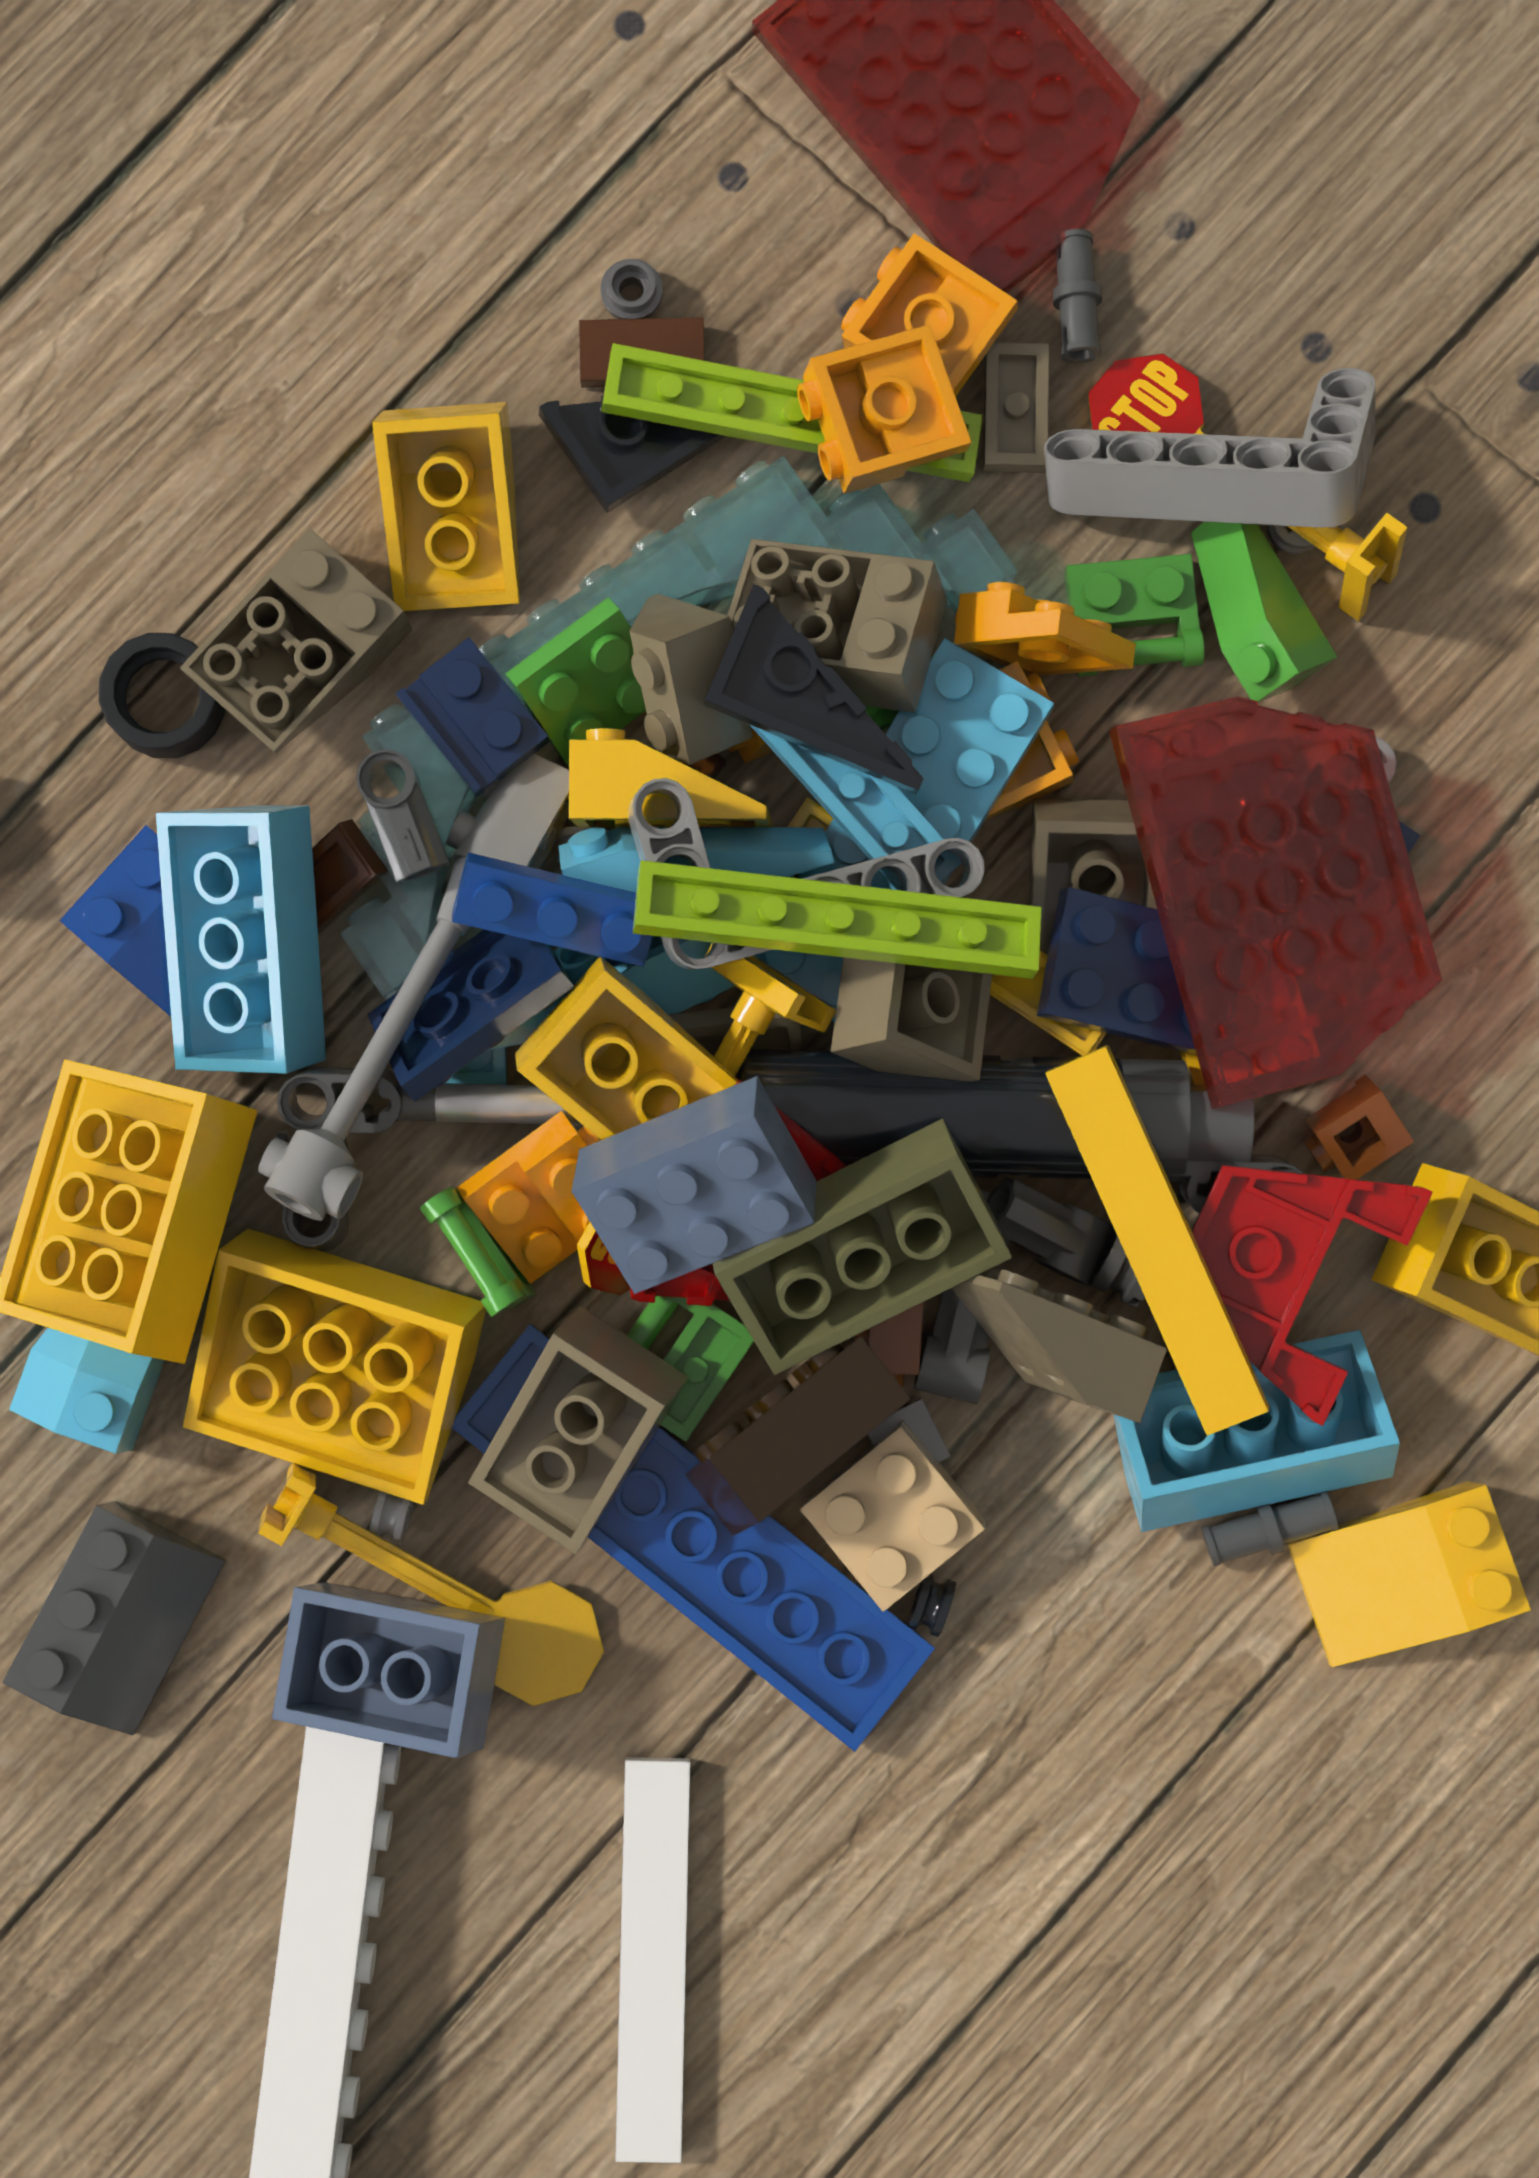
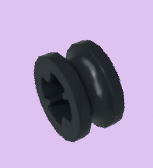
[907,1573,956,1637]

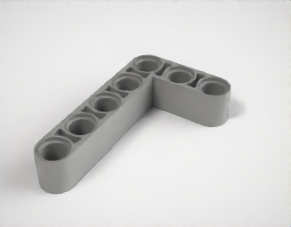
[1044,368,1375,528]
[628,778,985,970]

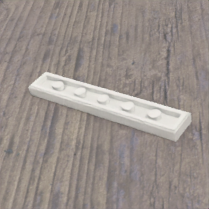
[615,1757,691,2163]

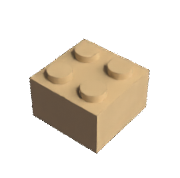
[800,1420,985,1612]

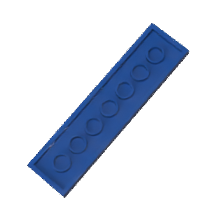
[452,1324,935,1752]

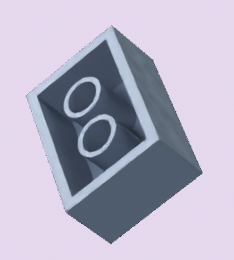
[572,1076,816,1294]
[272,1582,505,1758]

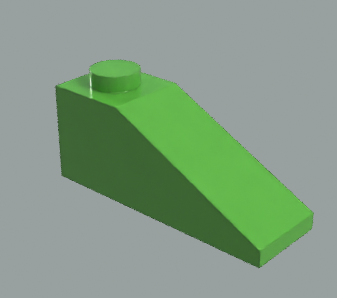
[1191,522,1337,704]

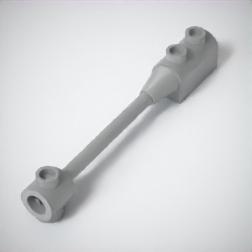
[258,754,569,1221]

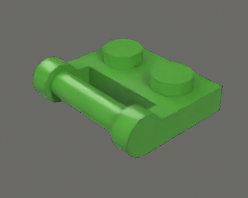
[1064,554,1204,677]
[420,1187,537,1318]
[627,1296,754,1442]

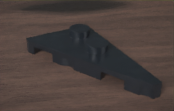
[538,396,726,513]
[704,584,924,794]

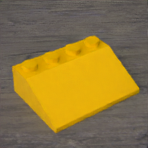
[0,1059,258,1364]
[183,1228,486,1505]

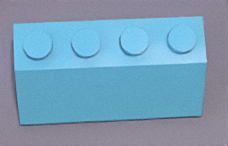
[156,805,326,1074]
[1113,1330,1400,1532]

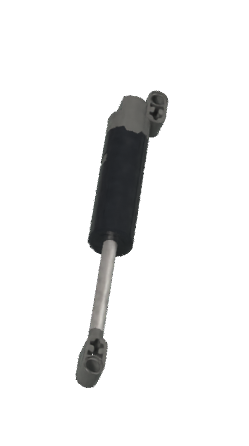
[277,1049,1303,1213]

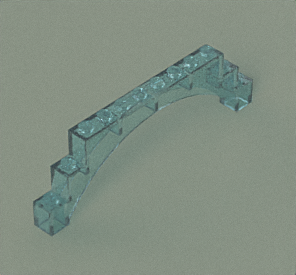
[340,456,1017,1000]

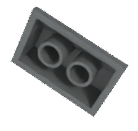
[2,1501,227,1736]

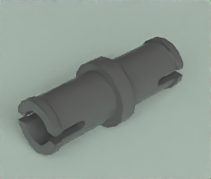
[1052,229,1102,363]
[1201,1491,1339,1567]

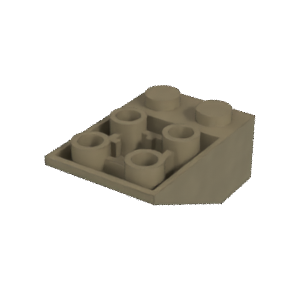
[180,528,413,754]
[727,538,948,713]
[951,1268,1167,1423]

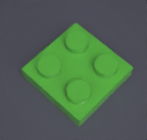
[505,597,646,767]

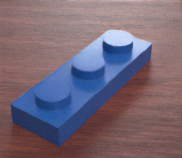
[452,852,653,967]

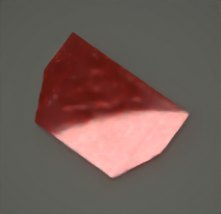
[752,0,1140,293]
[1109,696,1442,1109]

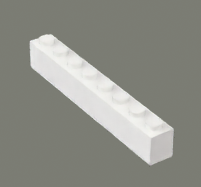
[249,1726,401,2178]

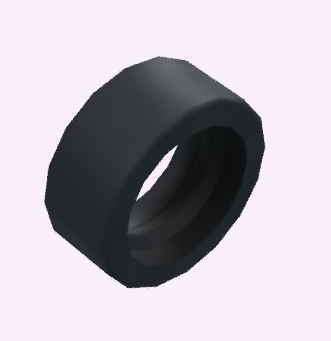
[99,633,225,758]

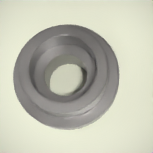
[600,259,663,319]

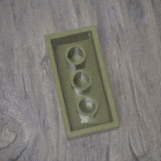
[712,1118,1012,1375]

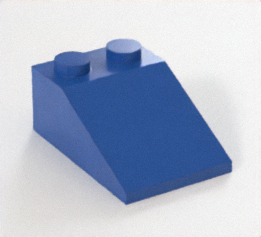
[59,825,171,1017]

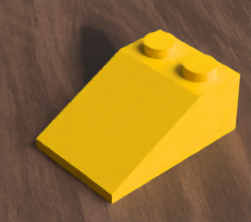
[372,402,520,611]
[569,728,772,829]
[515,957,738,1140]
[1371,1163,1539,1356]
[1287,1481,1531,1667]

